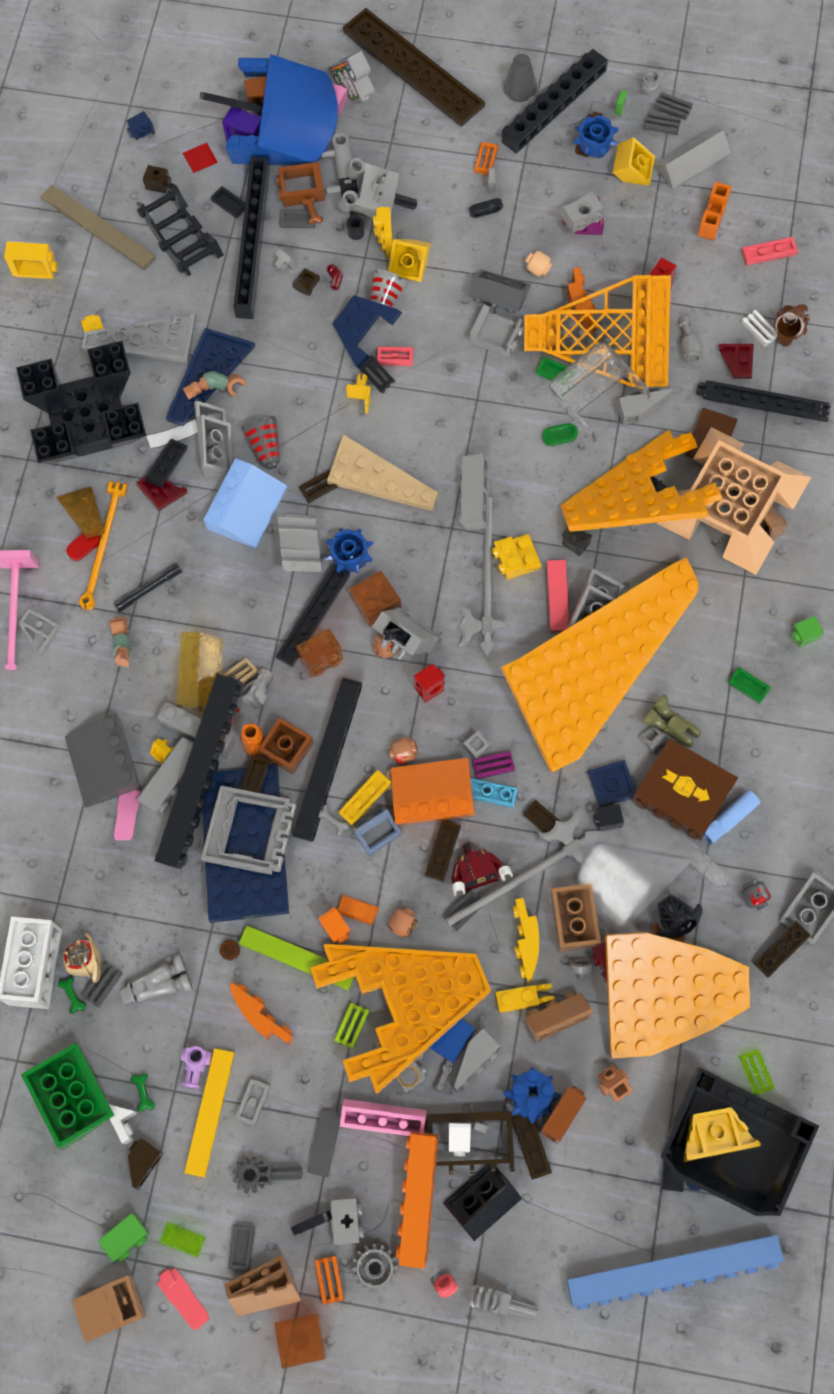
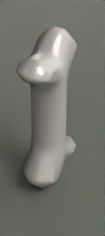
[319,804,350,836]

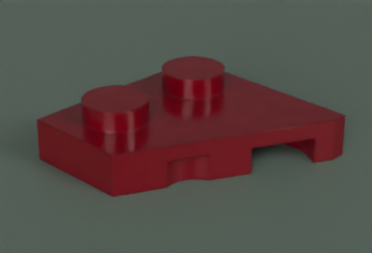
[719,344,754,379]
[137,477,187,511]

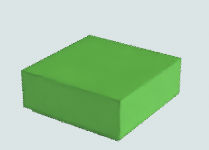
[615,90,628,116]

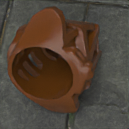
[774,304,810,347]

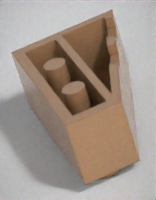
[224,1255,301,1316]

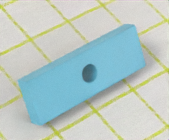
[471,778,518,808]

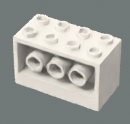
[0,917,62,1009]

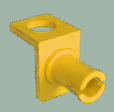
[346,373,371,414]

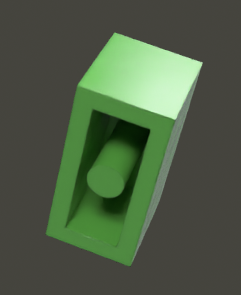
[98,1213,151,1262]

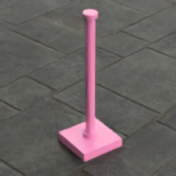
[0,550,39,670]

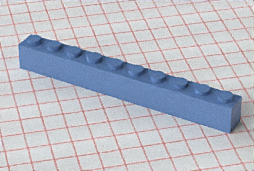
[566,1235,784,1310]

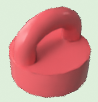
[434,1274,458,1298]

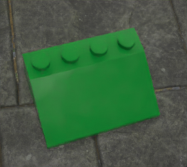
[21,1042,115,1150]

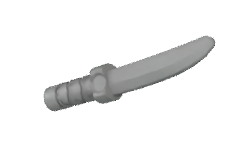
[434,1060,453,1092]

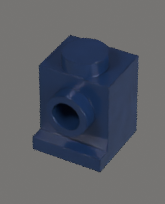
[126,111,155,140]

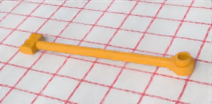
[79,481,128,610]

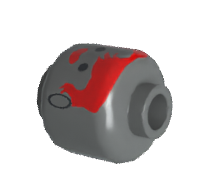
[741,879,771,910]

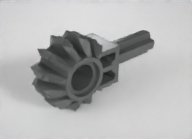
[233,1157,303,1194]

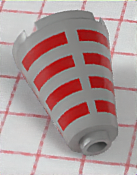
[370,270,407,322]

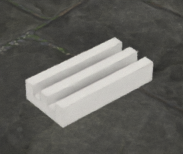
[741,310,778,347]

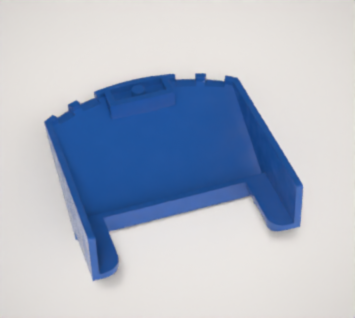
[226,54,338,165]

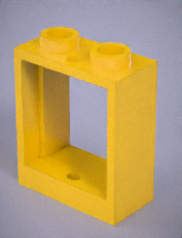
[4,241,58,279]

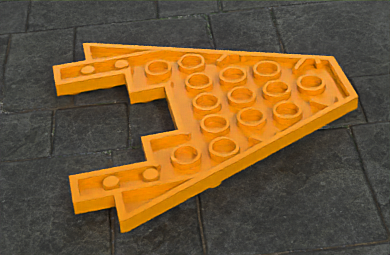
[560,430,722,532]
[310,944,491,1094]

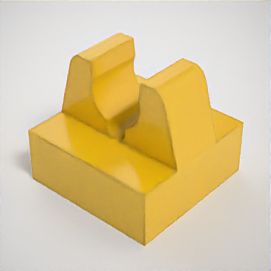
[149,738,175,765]

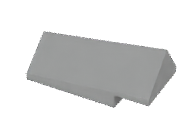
[654,129,731,190]
[194,401,233,477]
[567,569,624,629]

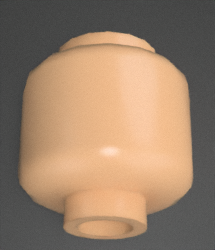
[525,251,552,277]

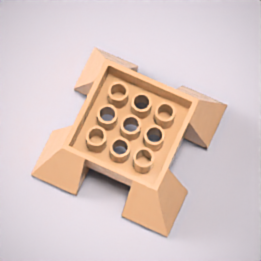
[657,427,811,575]

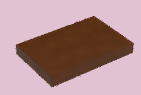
[685,408,738,459]

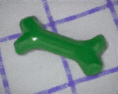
[58,977,86,1014]
[130,1073,155,1112]

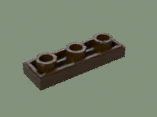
[753,921,811,978]

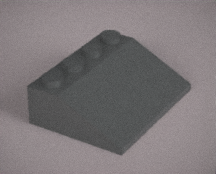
[65,713,141,808]

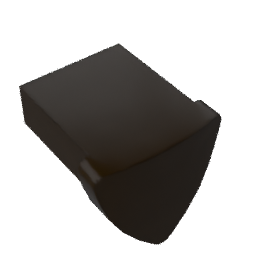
[292,268,320,296]

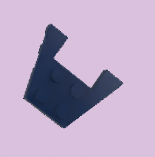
[332,295,402,369]

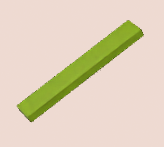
[238,926,355,991]

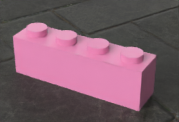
[340,1099,426,1136]

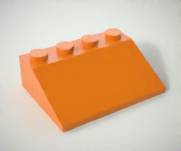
[391,758,476,826]

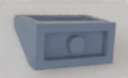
[350,806,402,856]

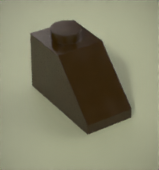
[128,1138,164,1190]

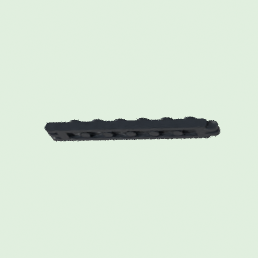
[696,380,831,422]

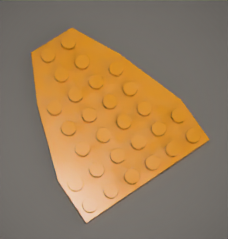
[605,932,750,1059]

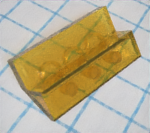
[177,632,223,712]

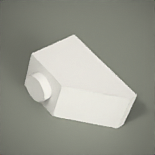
[449,1123,471,1157]

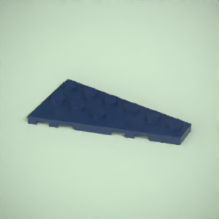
[166,328,255,426]

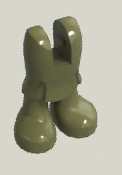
[642,694,702,748]

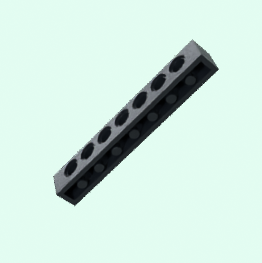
[501,49,608,154]

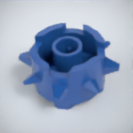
[573,115,619,158]
[325,528,374,573]
[504,1067,561,1124]

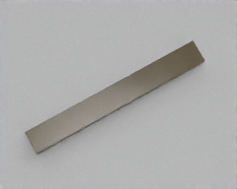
[41,185,156,270]

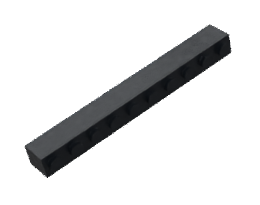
[233,157,270,319]
[154,673,244,869]

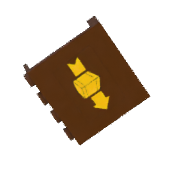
[632,738,738,841]

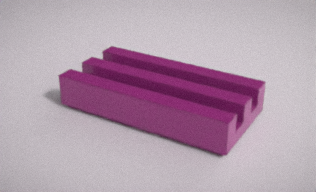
[472,751,515,779]

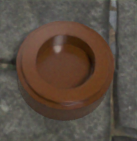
[219,940,240,961]

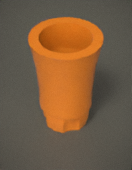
[241,723,266,756]

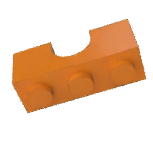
[698,182,732,241]

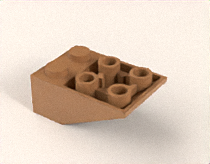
[72,1275,147,1343]

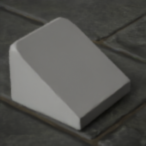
[638,725,667,754]

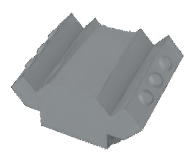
[277,513,322,572]

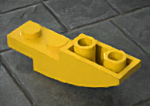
[512,898,539,983]

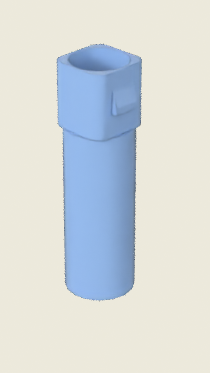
[703,790,760,846]

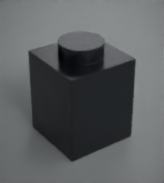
[593,804,624,831]

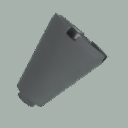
[504,54,537,102]

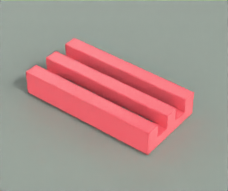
[377,347,413,366]

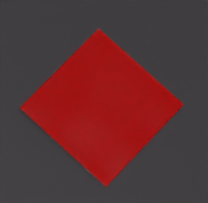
[183,142,218,173]

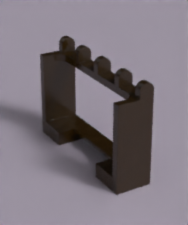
[428,1111,515,1174]

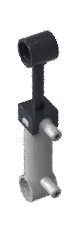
[321,132,365,240]

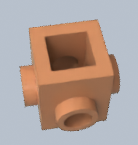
[597,1064,633,1103]

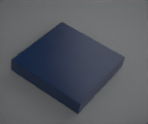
[587,760,636,808]

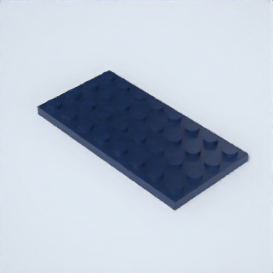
[202,765,290,923]

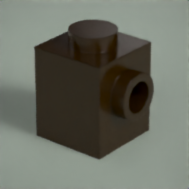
[143,165,171,193]

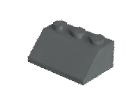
[468,269,531,313]

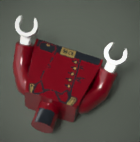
[451,842,513,896]

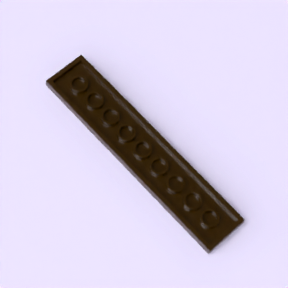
[342,8,485,127]

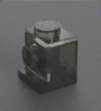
[562,527,592,556]

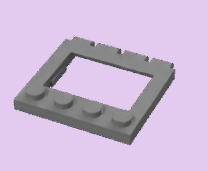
[201,786,297,875]

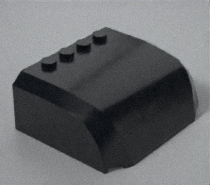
[661,1067,819,1216]

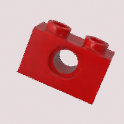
[414,663,445,703]

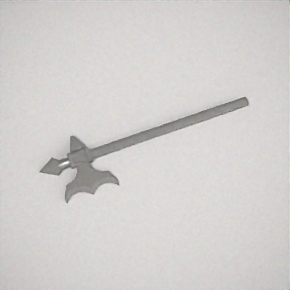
[457,497,506,656]
[445,810,601,926]

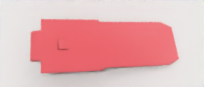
[157,1268,209,1330]

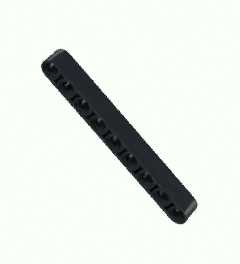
[293,678,362,842]

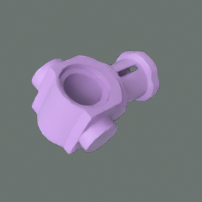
[181,1046,212,1089]

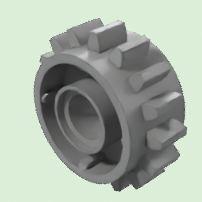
[352,1244,399,1293]

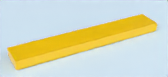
[184,1048,235,1178]

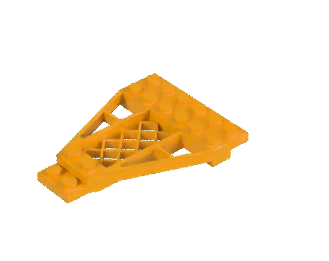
[524,275,671,387]

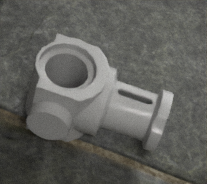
[240,668,274,709]

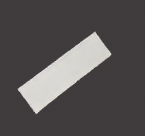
[146,419,198,448]

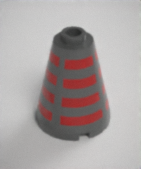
[241,416,280,469]

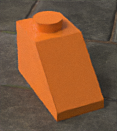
[318,907,351,945]

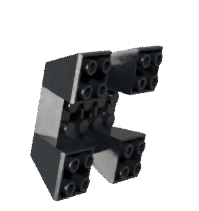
[16,341,147,464]

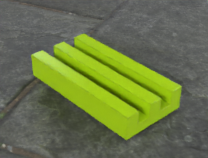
[334,1003,370,1049]

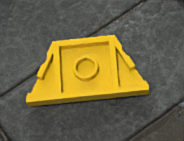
[684,1107,761,1162]

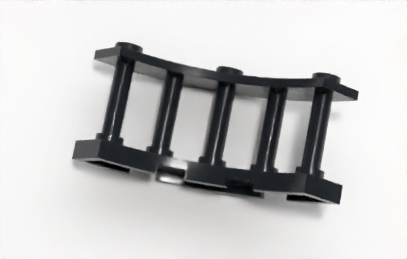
[136,183,224,276]

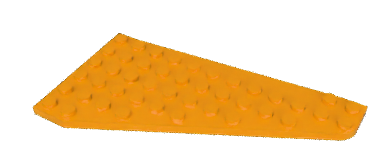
[501,557,699,773]

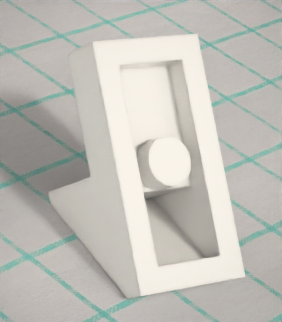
[109,1105,138,1145]

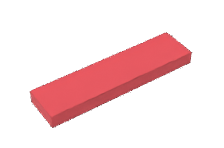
[547,560,569,633]

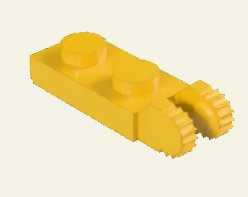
[495,983,555,1013]

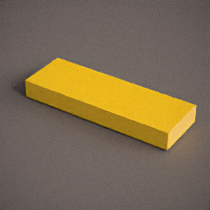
[338,770,392,826]

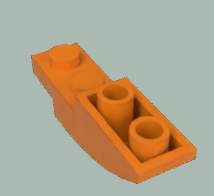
[567,267,598,338]
[229,983,294,1045]

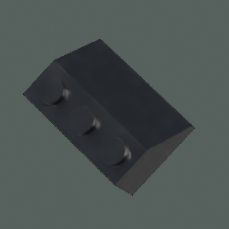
[443,1164,522,1241]

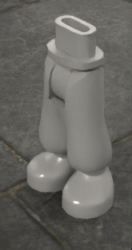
[120,954,193,1004]

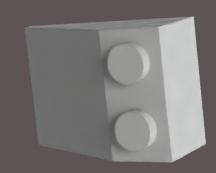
[780,869,834,945]

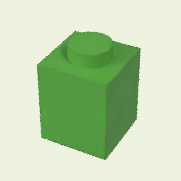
[791,616,824,647]

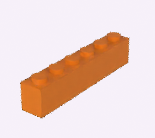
[396,1131,439,1269]

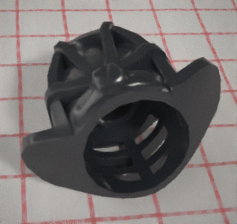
[657,895,703,938]

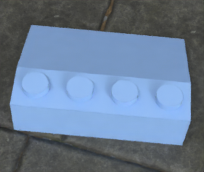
[204,458,287,549]

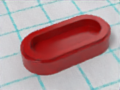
[66,533,100,561]

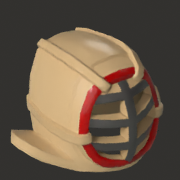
[63,933,102,983]

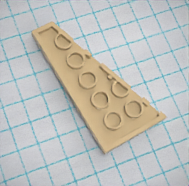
[327,435,438,511]

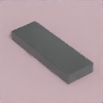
[308,1110,341,1177]

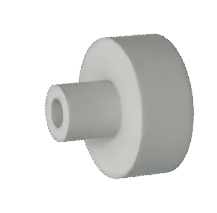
[571,958,591,979]

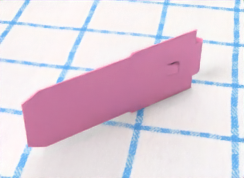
[114,790,141,840]

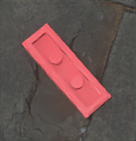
[742,237,798,266]

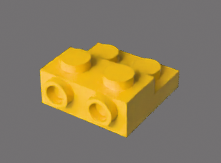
[373,207,392,258]
[492,534,542,580]

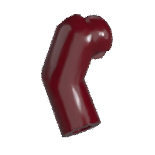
[326,264,343,290]

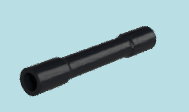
[113,563,182,613]

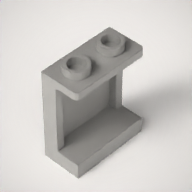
[470,305,524,357]

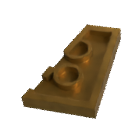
[57,486,105,539]

